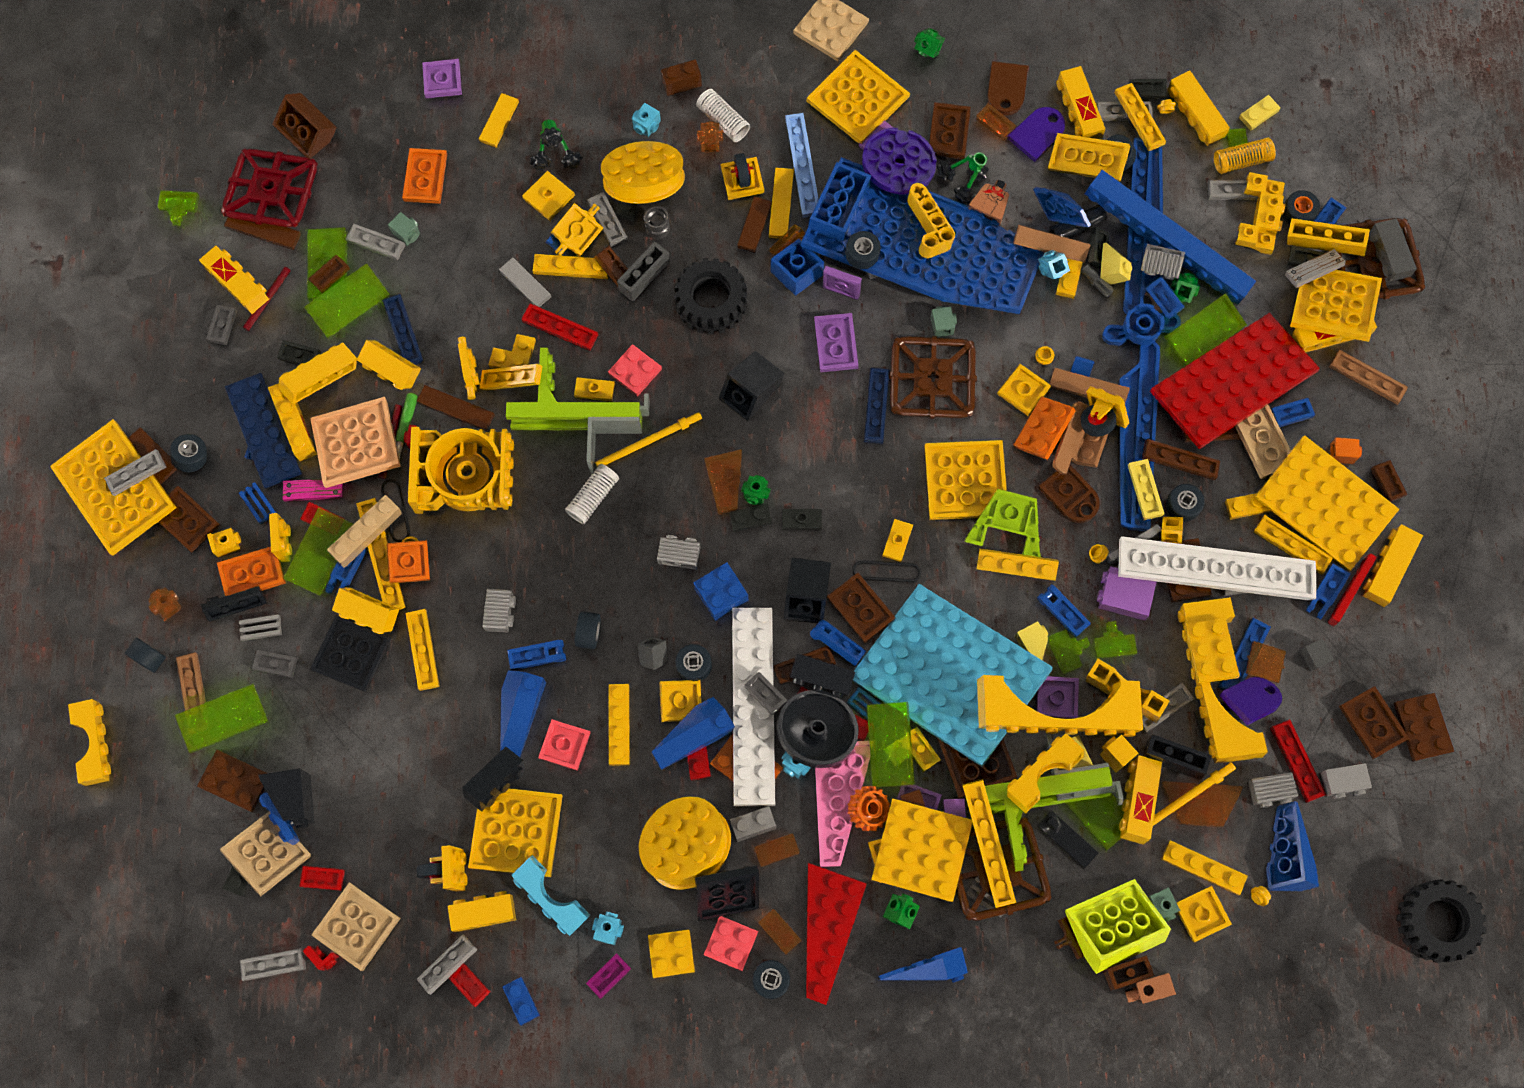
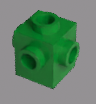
[914,28,945,58]
[1171,273,1200,303]
[741,475,771,505]
[883,893,920,929]

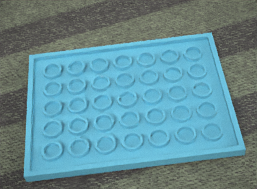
[853,584,1053,767]

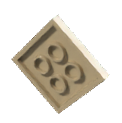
[793,0,869,61]
[220,811,311,897]
[312,882,401,971]

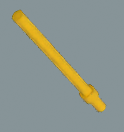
[595,412,702,467]
[1153,762,1236,826]

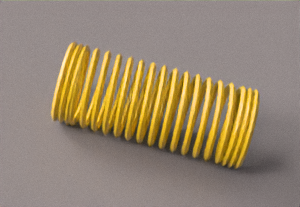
[1214,137,1276,174]

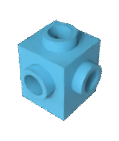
[632,103,661,137]
[1038,250,1070,279]
[781,752,811,778]
[592,912,624,945]

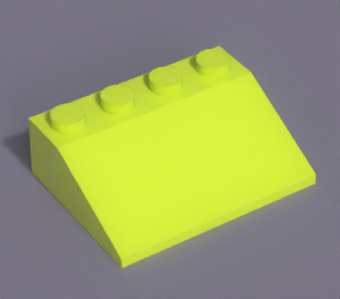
[1065,879,1171,974]

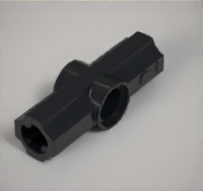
[1049,204,1107,238]

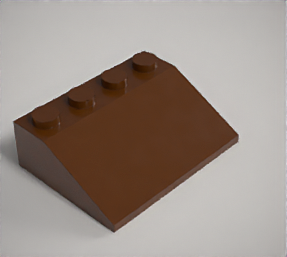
[938,738,1018,798]

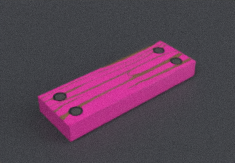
[283,479,343,502]

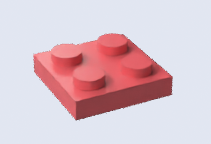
[608,344,662,397]
[538,719,591,771]
[704,916,758,971]

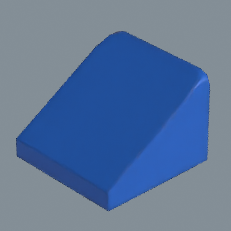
[1070,356,1094,377]

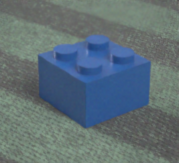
[771,239,824,296]
[693,562,749,621]

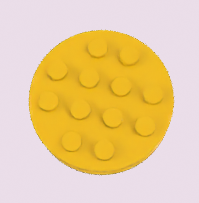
[601,141,685,204]
[639,797,731,890]

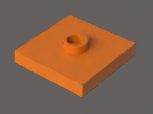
[387,540,430,583]

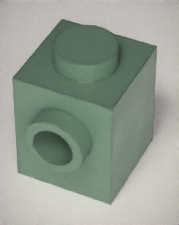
[388,212,420,246]
[931,306,957,337]
[1148,887,1180,922]

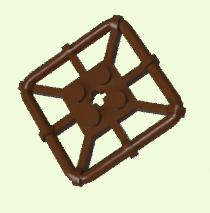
[1337,218,1425,300]
[889,336,977,419]
[956,817,1052,921]

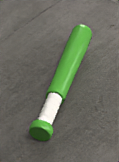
[396,393,418,464]

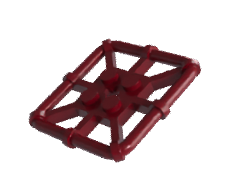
[221,148,318,228]

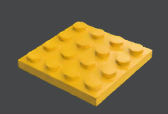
[806,50,910,144]
[1290,270,1382,342]
[924,440,1007,520]
[468,789,563,878]
[871,798,973,902]

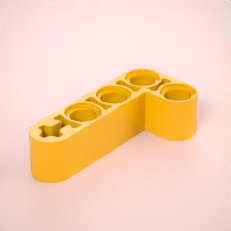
[907,183,955,258]

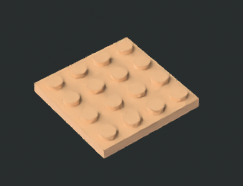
[310,397,401,488]

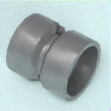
[644,205,670,239]

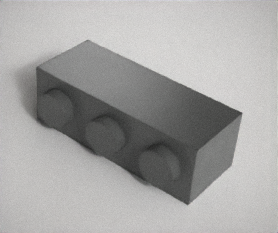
[1369,218,1417,282]
[617,241,670,301]

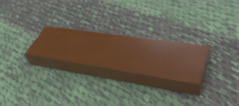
[224,211,301,250]
[416,385,495,432]
[1141,439,1220,480]

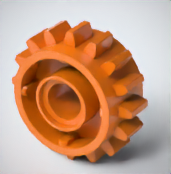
[847,786,890,831]

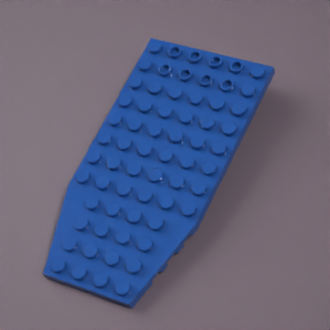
[801,157,1044,314]

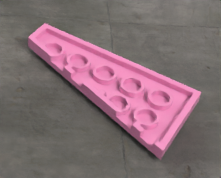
[815,740,875,867]

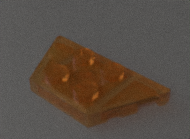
[1162,781,1243,827]

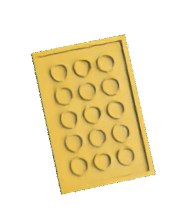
[50,419,177,555]
[1254,435,1399,571]

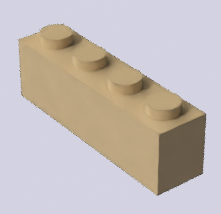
[327,495,402,568]

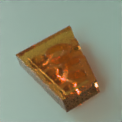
[704,449,742,515]

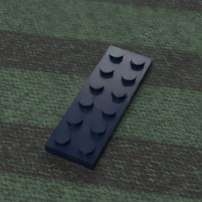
[224,373,302,489]

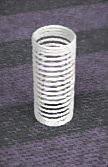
[696,89,750,142]
[565,464,619,524]

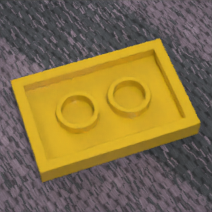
[1184,618,1240,684]

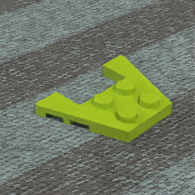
[964,489,1041,557]

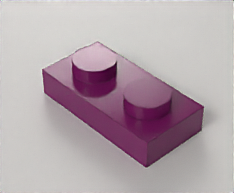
[586,953,631,999]

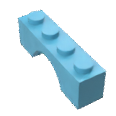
[511,855,590,936]

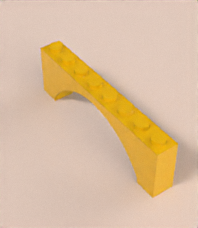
[1178,597,1268,764]
[977,675,1143,737]

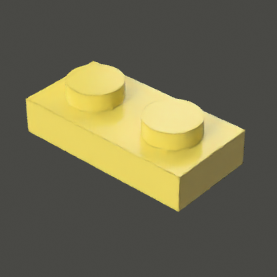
[1239,95,1280,131]

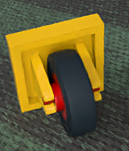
[720,153,764,200]
[1081,386,1129,437]
[417,845,468,892]

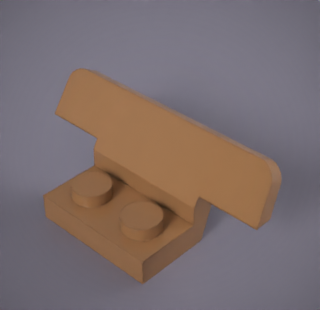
[1052,401,1108,474]

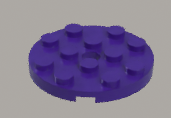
[862,128,937,194]

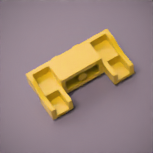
[1235,172,1286,255]

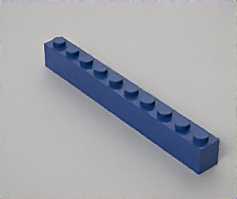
[1085,170,1256,305]

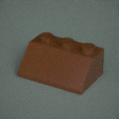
[272,93,337,159]

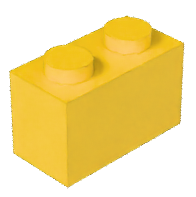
[1099,735,1139,773]

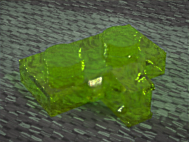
[157,190,200,226]
[1093,621,1137,659]
[1048,629,1090,675]

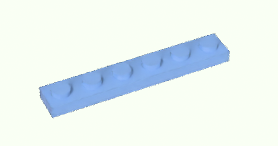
[785,113,819,218]

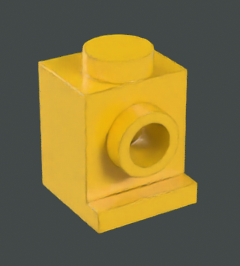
[1161,517,1183,544]
[207,528,241,557]

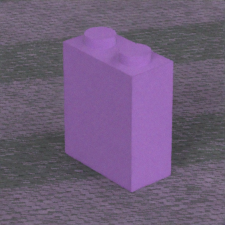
[1097,566,1157,621]

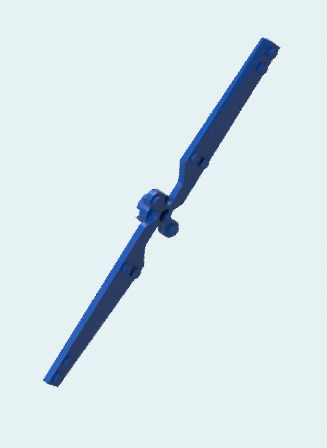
[1102,138,1181,531]

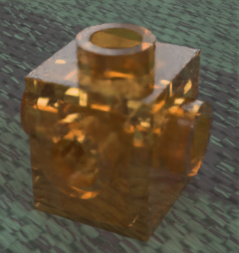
[697,121,723,152]
[148,587,181,622]

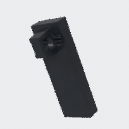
[201,586,267,622]
[1037,811,1098,869]

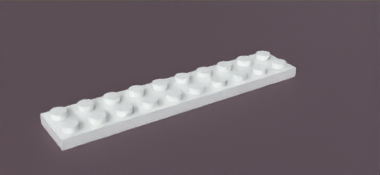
[1118,536,1316,601]
[732,608,775,806]

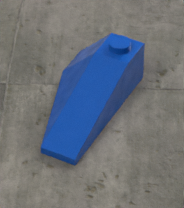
[1033,187,1091,227]
[500,670,546,757]
[652,697,735,770]
[1266,801,1319,891]
[878,947,968,983]

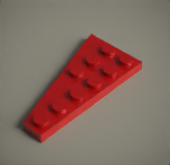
[806,863,867,1005]

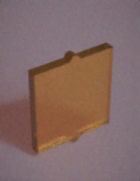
[1246,641,1286,683]

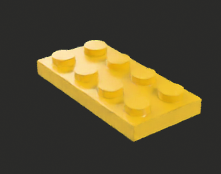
[1048,133,1130,182]

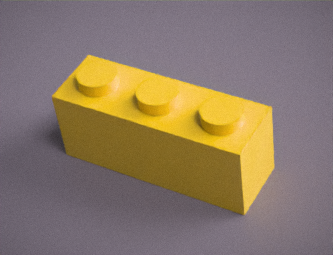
[357,340,421,390]
[332,587,399,634]
[448,891,516,932]

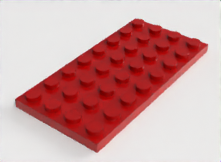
[1150,312,1320,449]

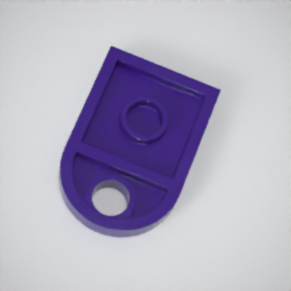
[1008,107,1065,162]
[1219,677,1282,725]

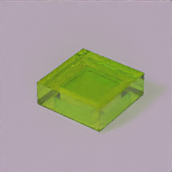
[1226,128,1248,148]

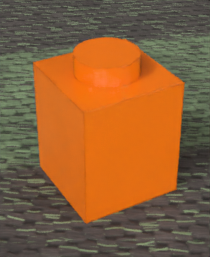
[1330,437,1362,464]

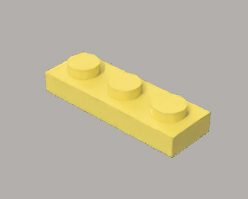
[1127,459,1164,520]

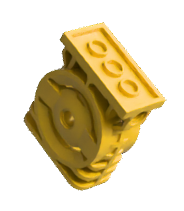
[408,427,514,514]

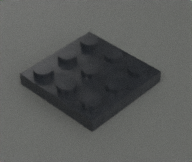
[310,615,391,692]
[695,865,759,921]

